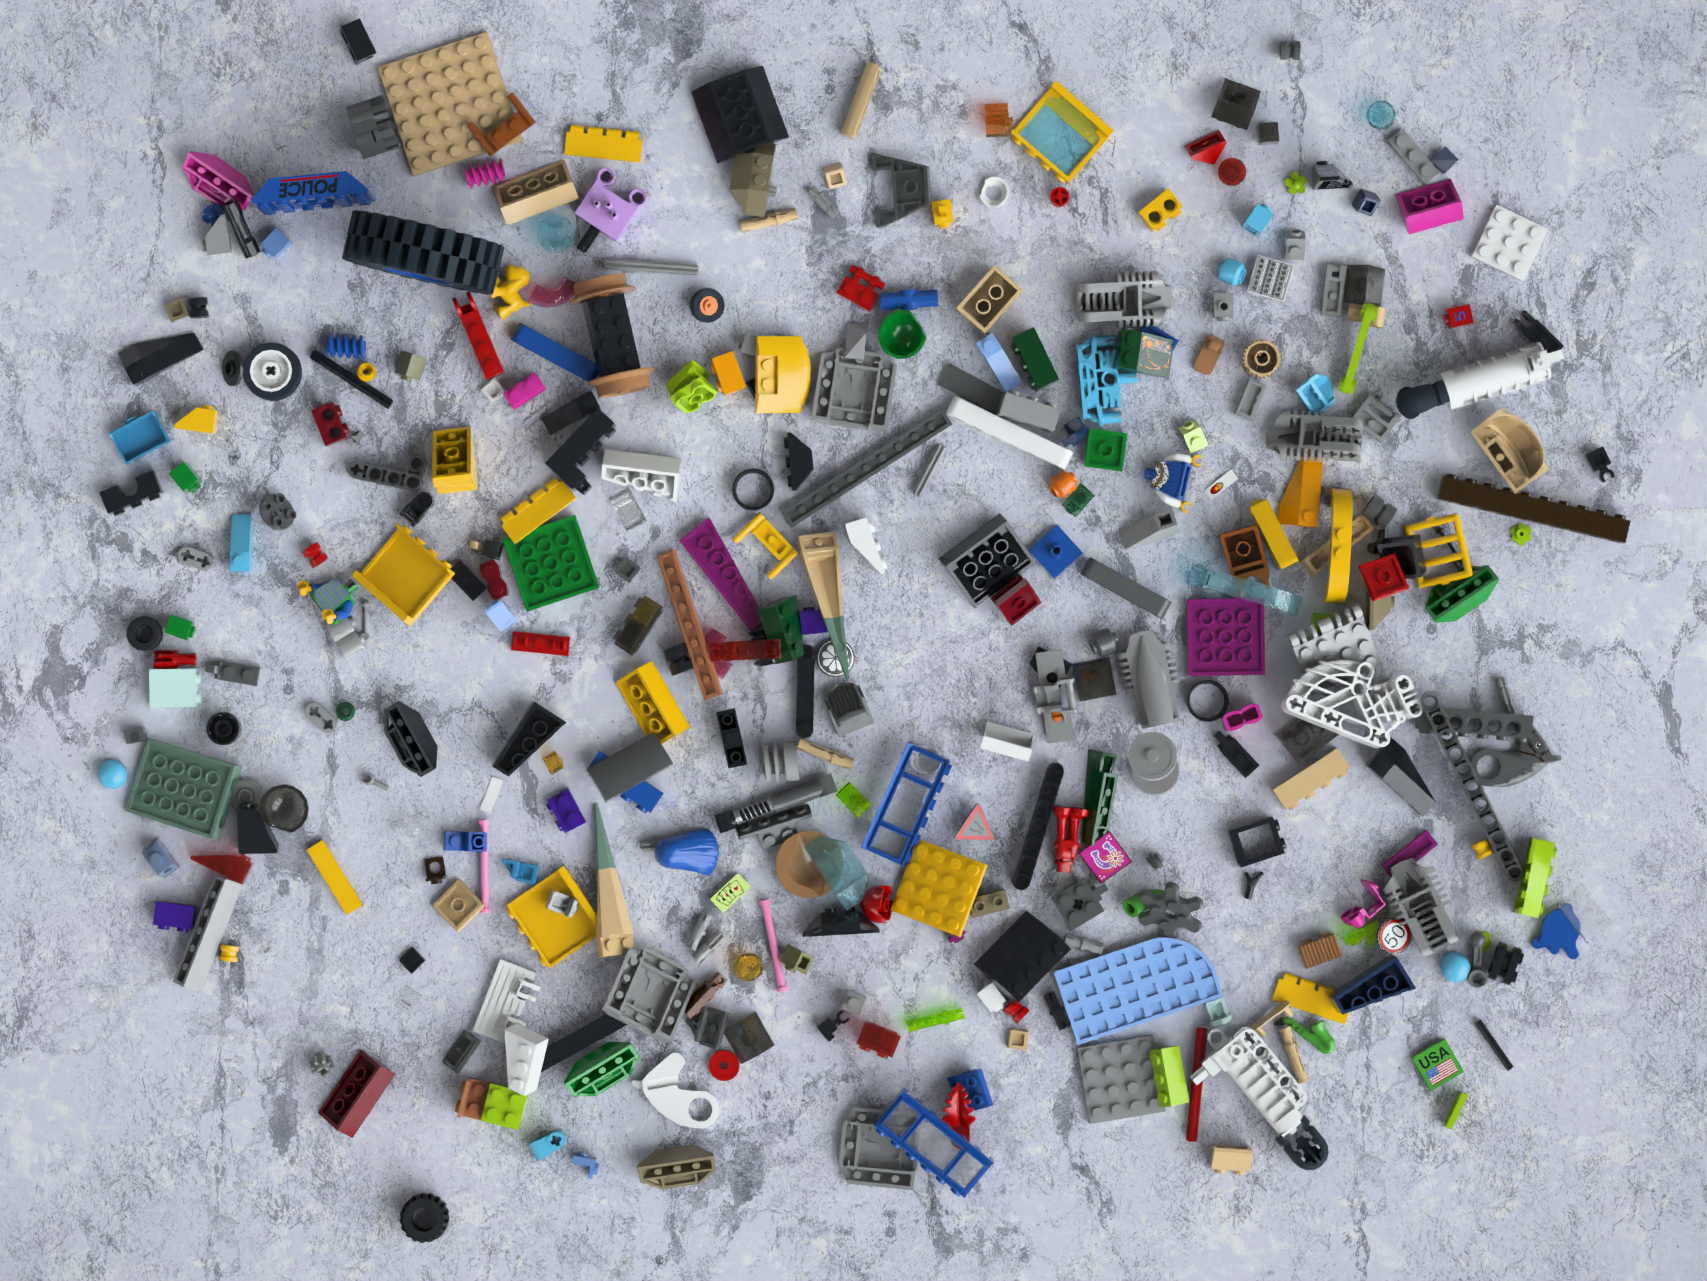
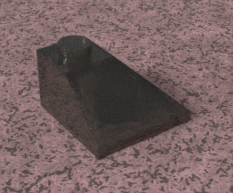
[1072,657,1117,702]

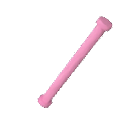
[478,820,491,913]
[759,899,788,992]

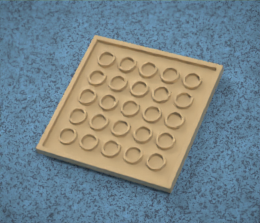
[378,32,523,177]

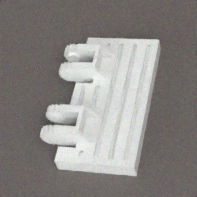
[473,959,541,1043]

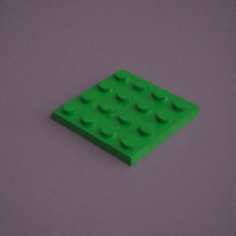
[503,515,600,612]

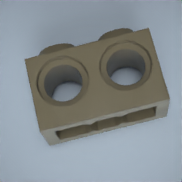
[971,889,1010,918]

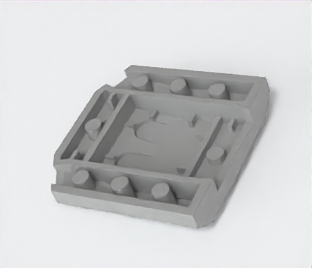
[811,347,897,432]
[602,948,697,1043]
[839,1106,921,1190]

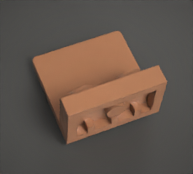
[455,1077,490,1120]

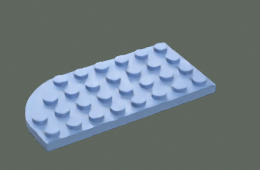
[1053,937,1224,1045]

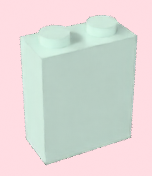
[149,669,202,708]

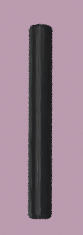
[310,350,393,409]

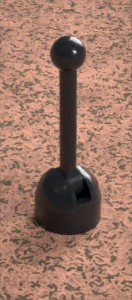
[1436,527,1463,569]

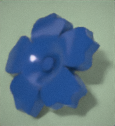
[202,203,224,226]

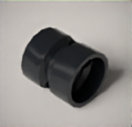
[663,642,693,676]

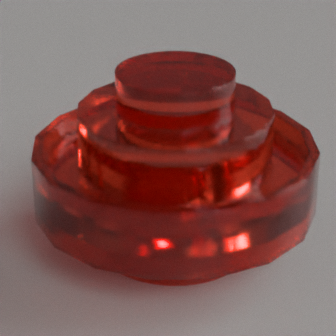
[1218,158,1246,186]

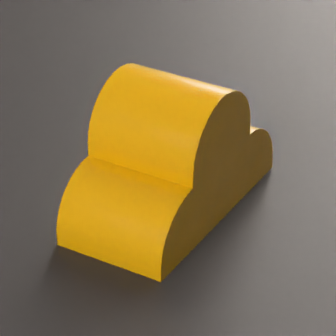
[432,426,478,494]

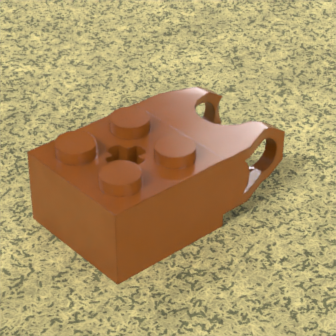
[1219,524,1271,597]

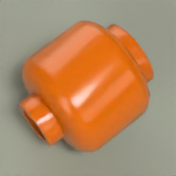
[1048,470,1078,499]

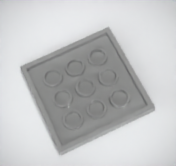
[1077,1035,1166,1124]

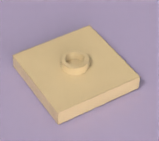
[432,878,486,933]

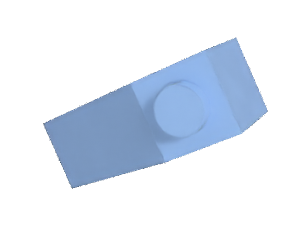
[976,333,1023,392]

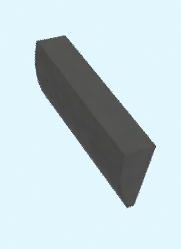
[587,732,673,803]

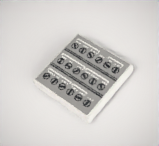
[1247,255,1294,303]

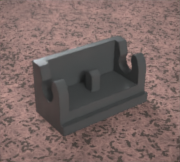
[442,1029,481,1074]

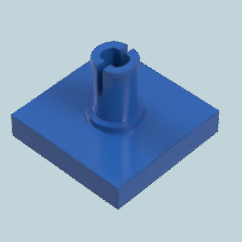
[1029,525,1082,579]

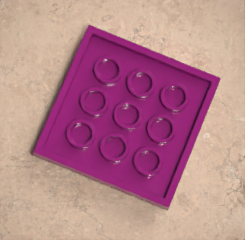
[1187,598,1265,676]

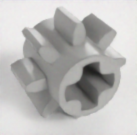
[309,1052,334,1077]

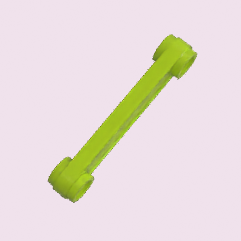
[1338,303,1379,395]

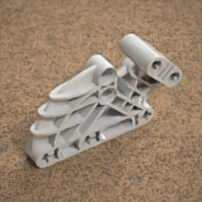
[1281,660,1423,749]

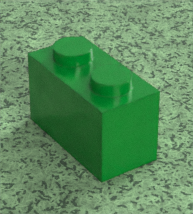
[169,461,203,494]

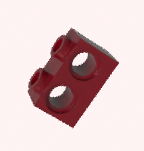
[311,402,350,447]

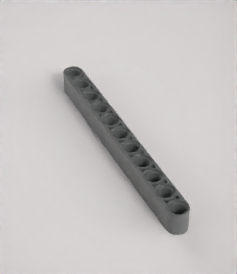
[1421,691,1523,882]

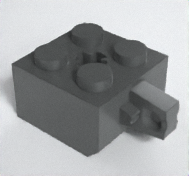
[1051,878,1109,931]

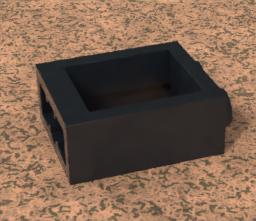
[1228,817,1286,868]

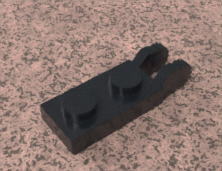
[1513,310,1564,353]

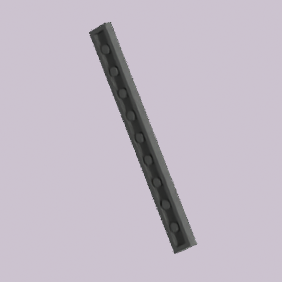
[781,408,952,528]

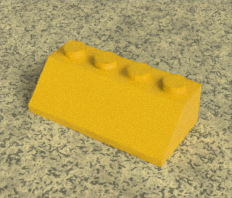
[615,661,690,744]

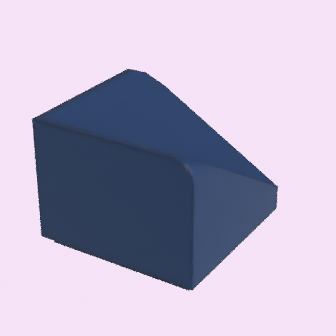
[1430,146,1458,174]
[1352,189,1381,216]

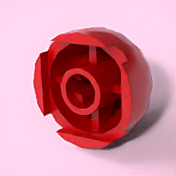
[860,885,893,924]

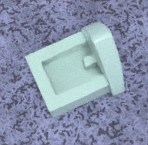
[1205,997,1232,1026]

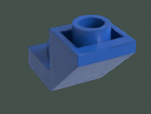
[443,831,487,852]

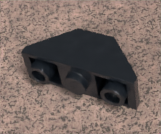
[784,433,814,491]
[716,708,747,768]

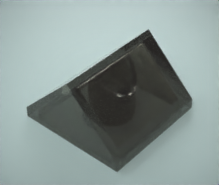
[1343,265,1386,307]
[724,1012,774,1064]

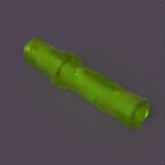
[906,1007,965,1032]

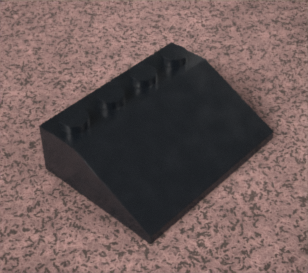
[938,513,1036,608]
[974,910,1071,1005]

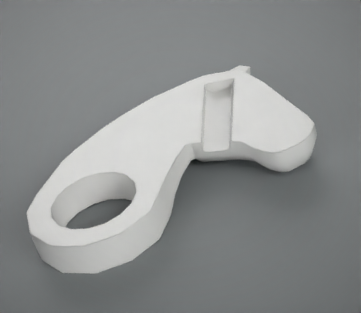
[631,1053,719,1129]

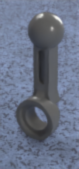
[1467,932,1487,988]

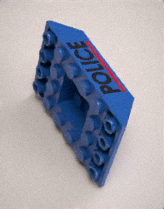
[252,171,376,215]

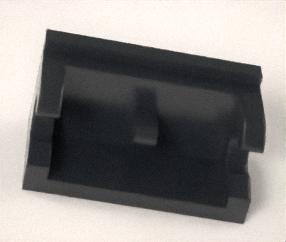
[340,18,377,65]

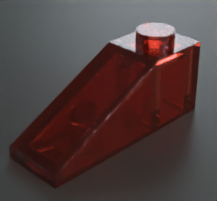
[190,854,254,884]

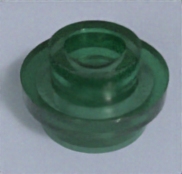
[336,702,355,721]

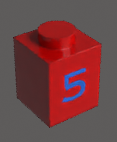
[1443,304,1474,329]

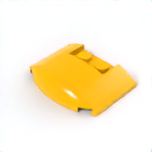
[755,336,811,413]

